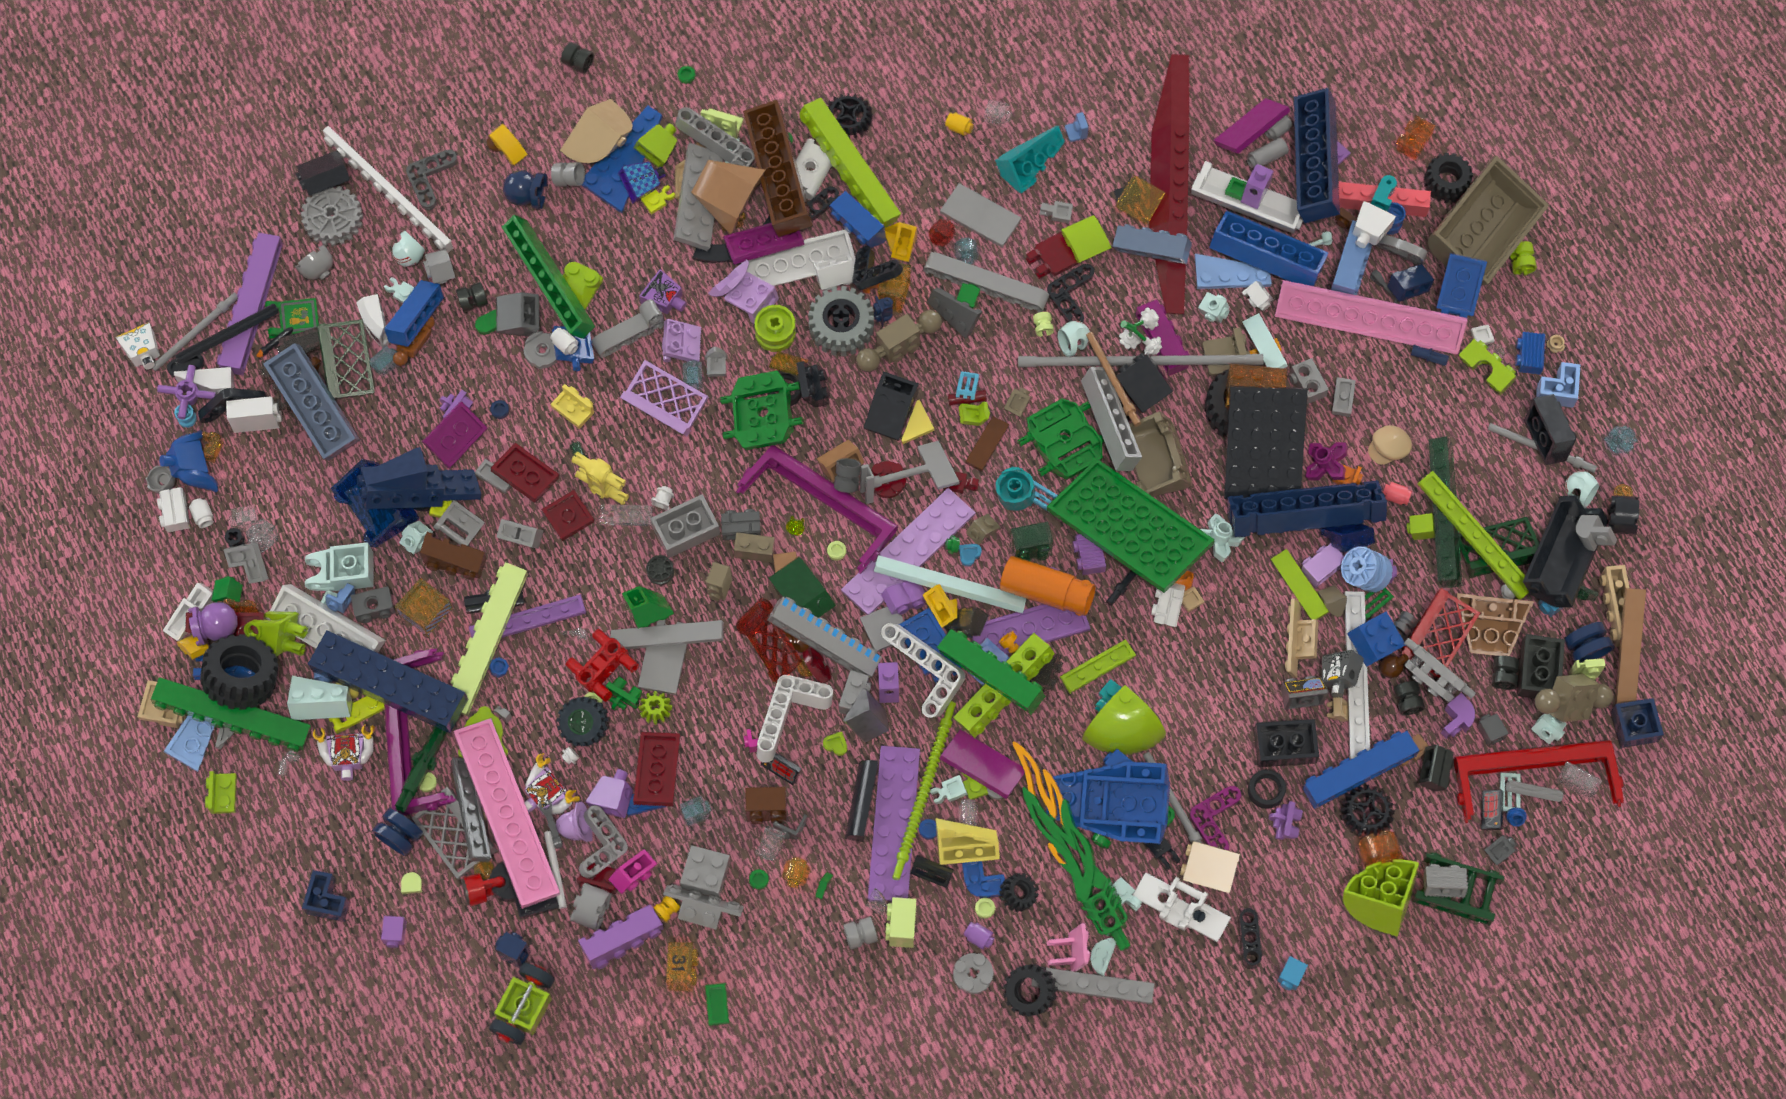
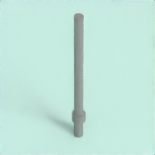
[152,292,238,372]
[1488,423,1597,473]
[1143,752,1202,844]

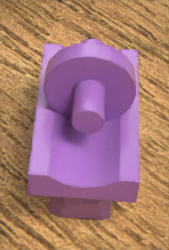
[439,390,473,418]
[1269,801,1303,840]

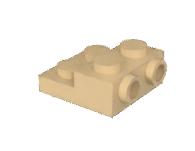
[138,680,186,728]

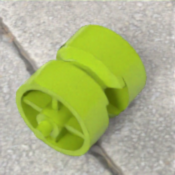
[1510,241,1537,276]

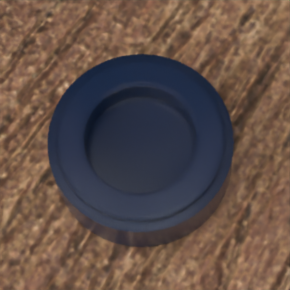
[490,400,509,419]

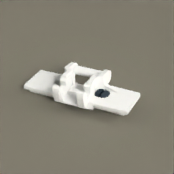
[1133,872,1231,942]

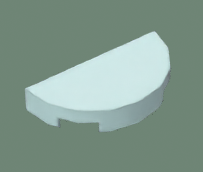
[1090,938,1116,976]

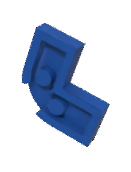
[962,861,1005,898]

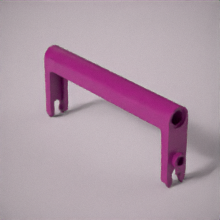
[736,445,898,574]
[384,649,456,815]

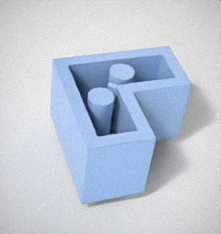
[1536,362,1580,408]

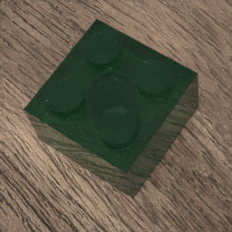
[1009,521,1053,561]

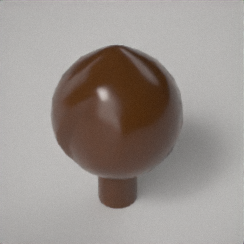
[1380,654,1409,678]

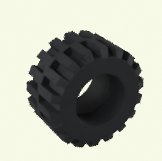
[1424,152,1473,203]
[1003,964,1058,1017]

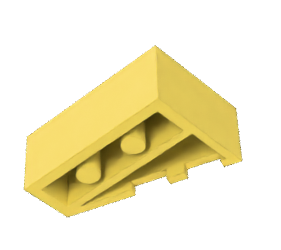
[936,818,1000,865]

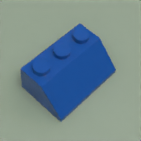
[830,191,886,248]

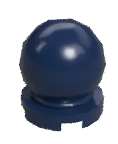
[503,170,548,209]

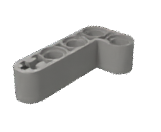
[591,299,664,358]

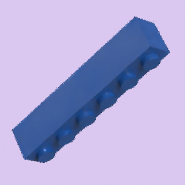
[1303,731,1420,809]

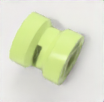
[1033,312,1054,337]

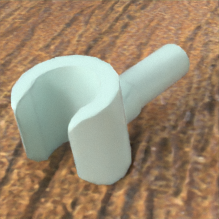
[1309,232,1332,246]

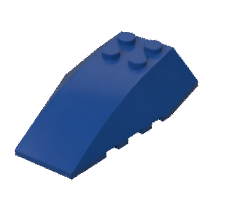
[1046,762,1170,844]

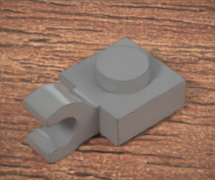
[1039,201,1073,224]

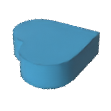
[959,544,982,567]

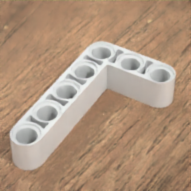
[881,623,965,718]
[757,675,833,763]

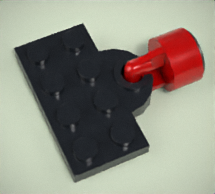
[461,833,559,919]

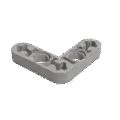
[579,805,628,878]

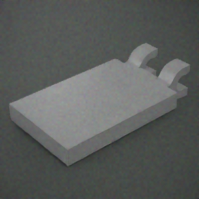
[638,620,688,695]

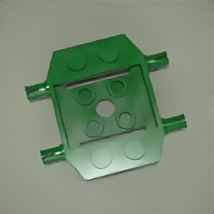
[720,370,804,450]
[1017,399,1104,480]

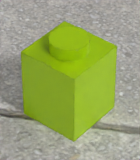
[1407,513,1437,540]

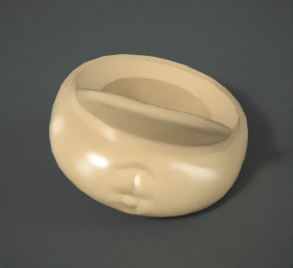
[1368,425,1412,465]

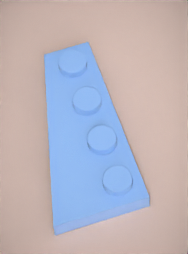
[1194,254,1271,289]
[164,715,215,772]

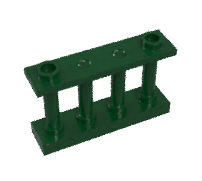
[1412,852,1505,926]

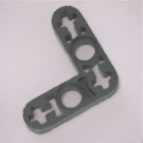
[406,150,458,210]

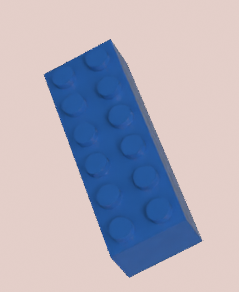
[1209,210,1329,286]

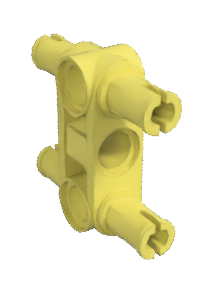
[571,452,629,506]

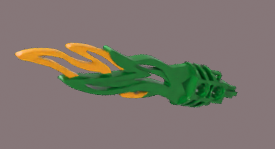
[1013,741,1131,952]

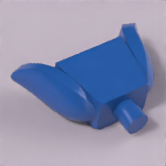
[159,430,218,492]

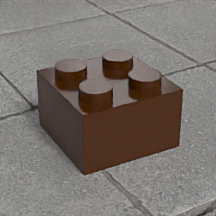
[745,787,787,824]

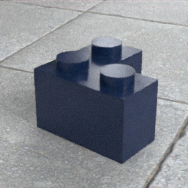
[302,870,350,922]

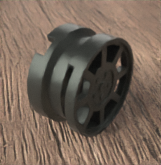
[646,555,674,585]

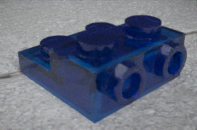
[1321,523,1375,552]

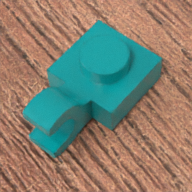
[1095,679,1122,712]

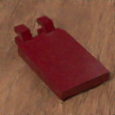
[1025,232,1085,279]

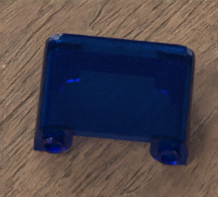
[330,459,419,548]

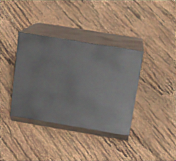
[843,688,889,742]

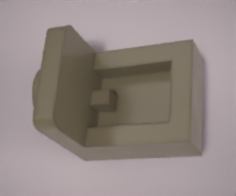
[966,514,1000,545]

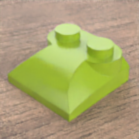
[563,262,604,310]

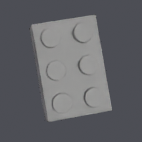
[650,494,720,558]

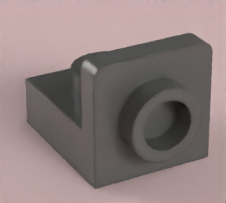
[1484,835,1518,866]

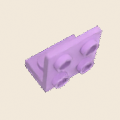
[724,272,779,324]

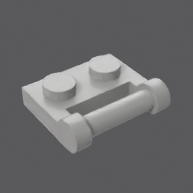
[433,500,485,546]

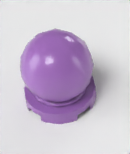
[188,602,237,646]

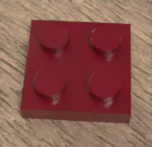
[541,490,594,541]

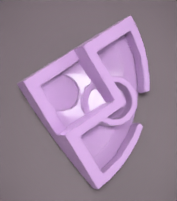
[708,260,749,296]

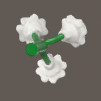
[1119,308,1162,355]

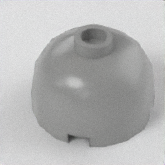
[295,245,333,280]

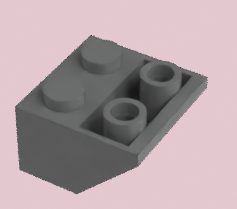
[496,292,539,337]

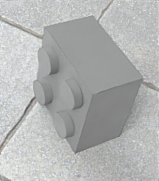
[680,845,731,898]

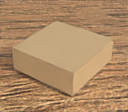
[1182,587,1204,612]

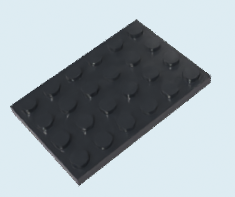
[1224,385,1308,499]

